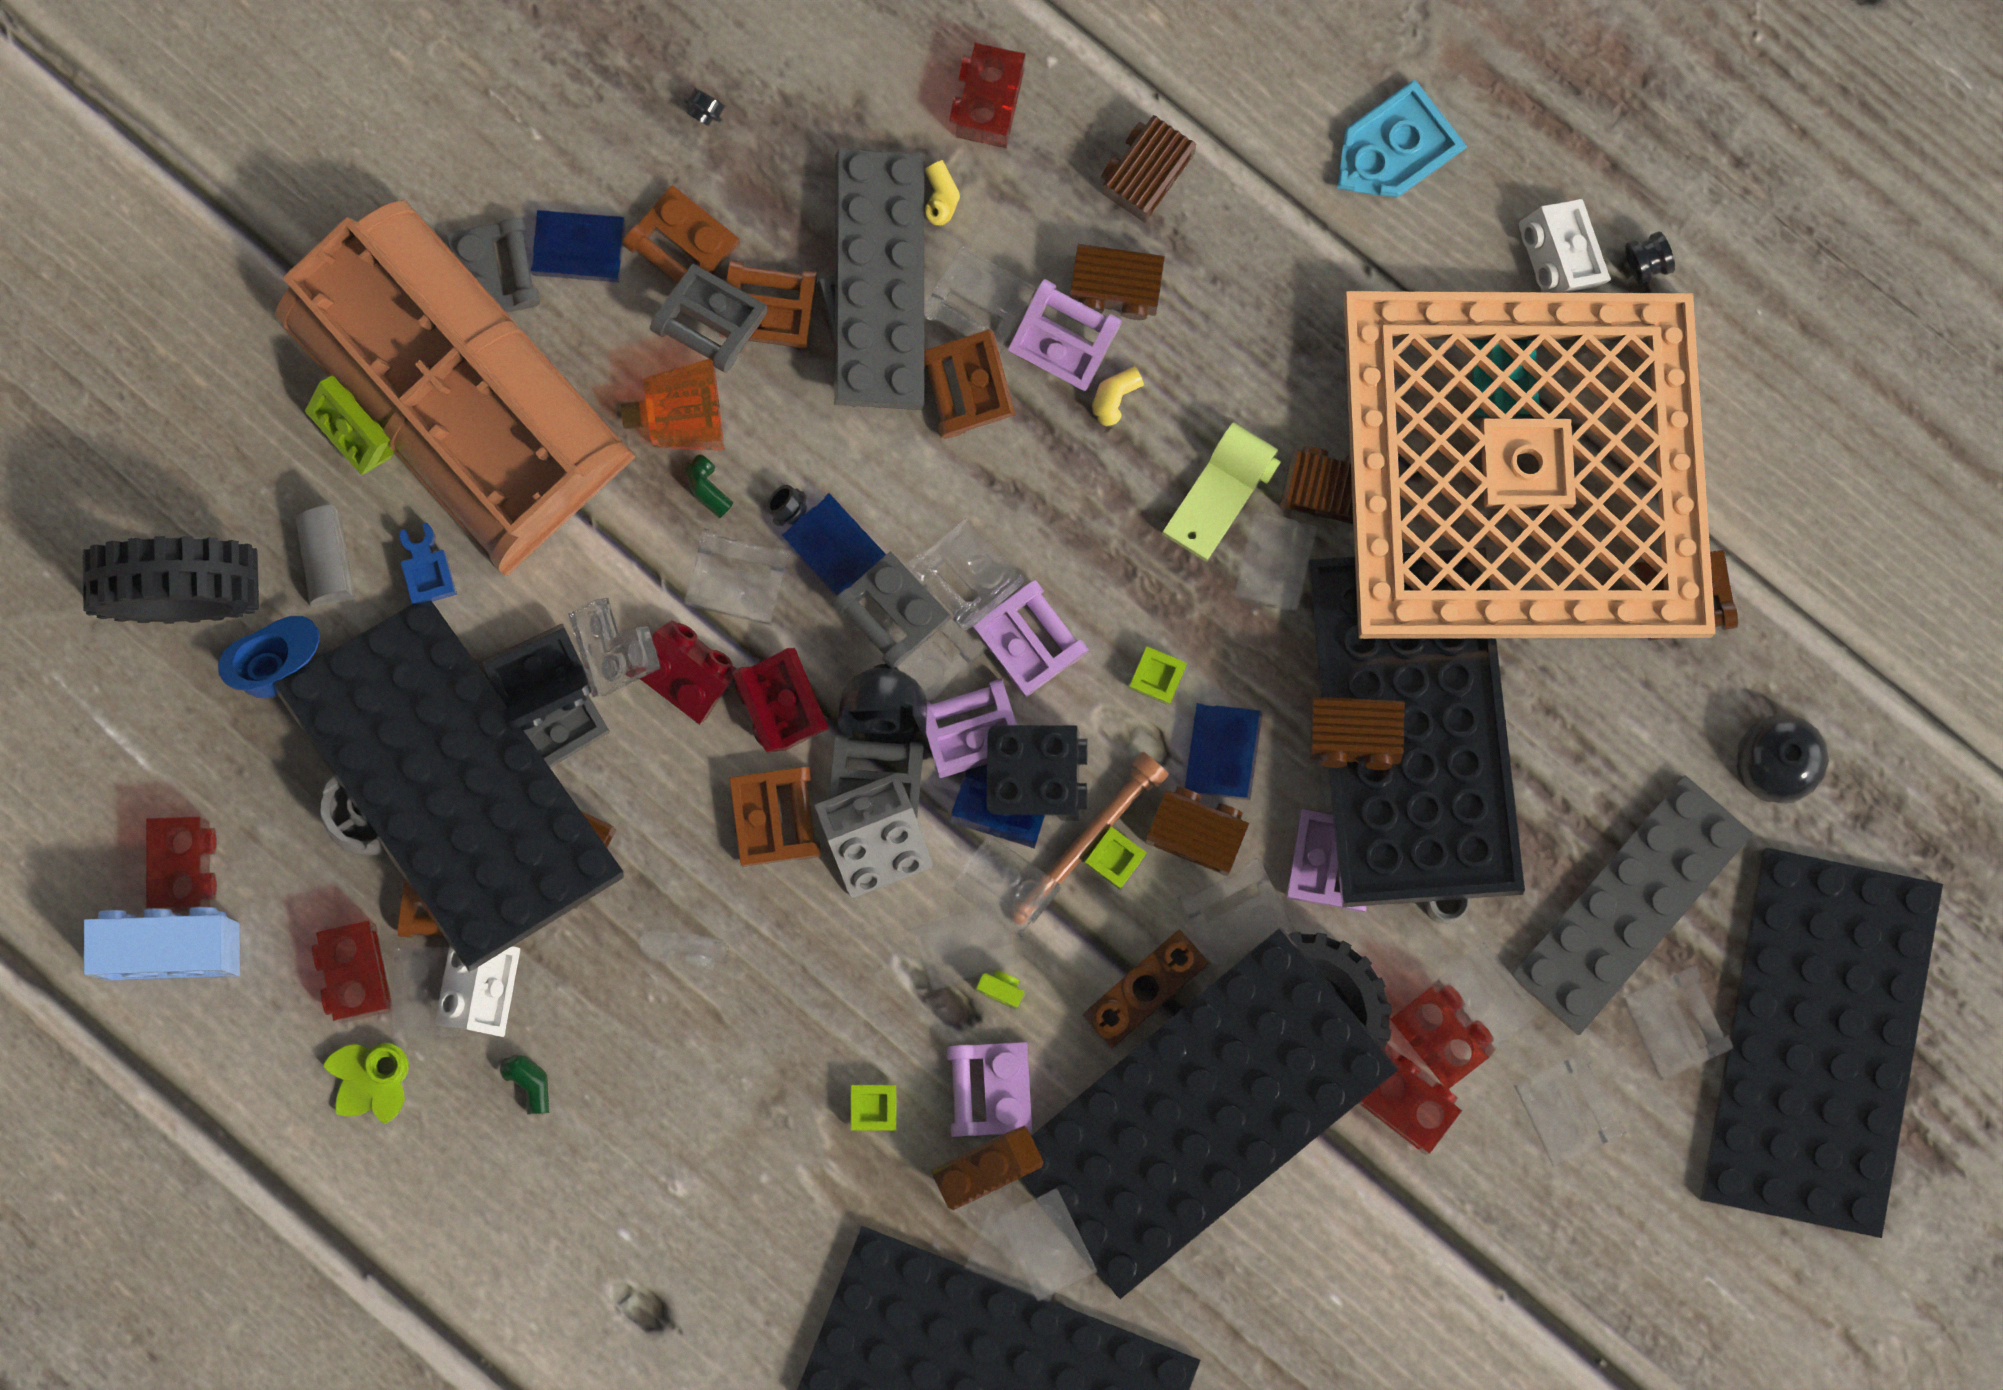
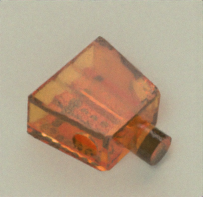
[621,359,725,451]

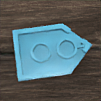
[1337,79,1467,198]

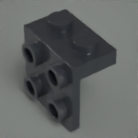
[482,623,592,730]
[987,725,1088,821]

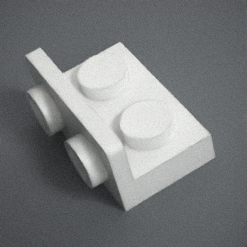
[1519,199,1611,293]
[435,945,520,1037]

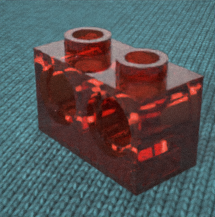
[949,43,1026,148]
[146,817,217,912]
[312,920,394,1023]
[1390,979,1496,1090]
[1358,1054,1463,1155]

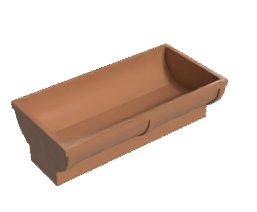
[275,199,636,576]

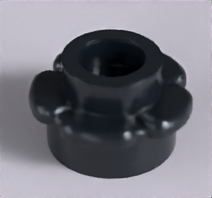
[684,88,725,126]
[766,485,807,526]

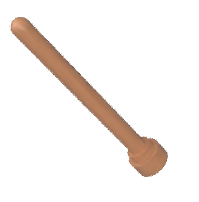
[1011,752,1169,925]

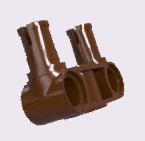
[1082,929,1210,1049]

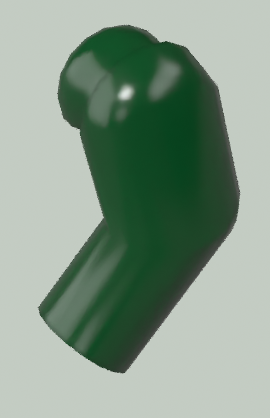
[684,454,734,518]
[500,1054,550,1115]

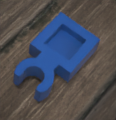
[399,523,457,605]

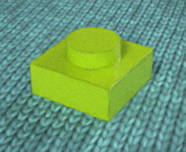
[1129,646,1187,706]
[1084,826,1147,890]
[976,970,1025,1010]
[851,1085,897,1131]

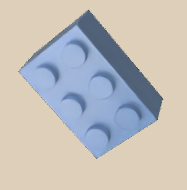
[84,907,240,981]

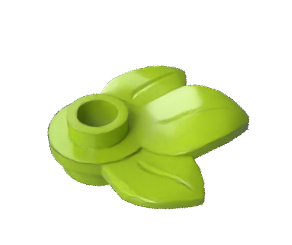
[323,1043,409,1124]

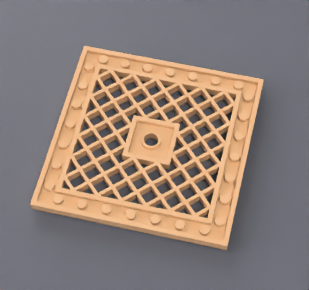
[1344,291,1716,639]

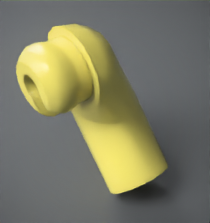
[924,160,960,226]
[1092,366,1144,426]

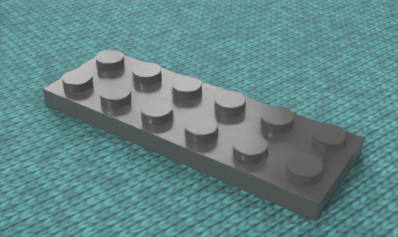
[834,148,924,410]
[1510,775,1754,1035]

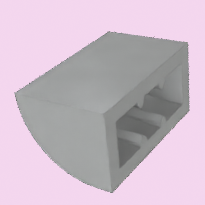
[295,504,355,607]

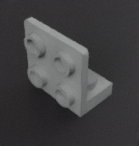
[814,773,933,898]

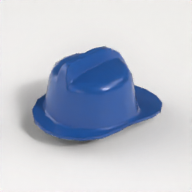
[218,616,320,699]

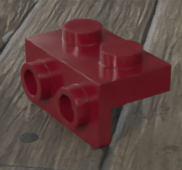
[630,620,737,725]
[733,648,829,752]

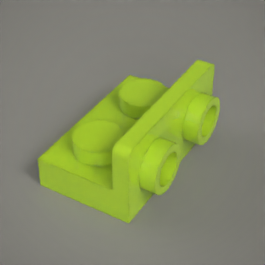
[305,375,394,476]

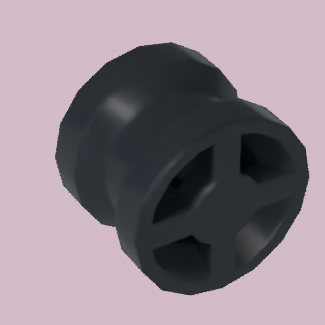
[1625,231,1675,284]

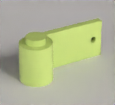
[1162,422,1281,562]

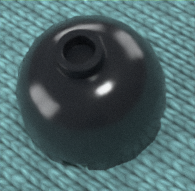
[838,664,927,744]
[1736,714,1829,804]

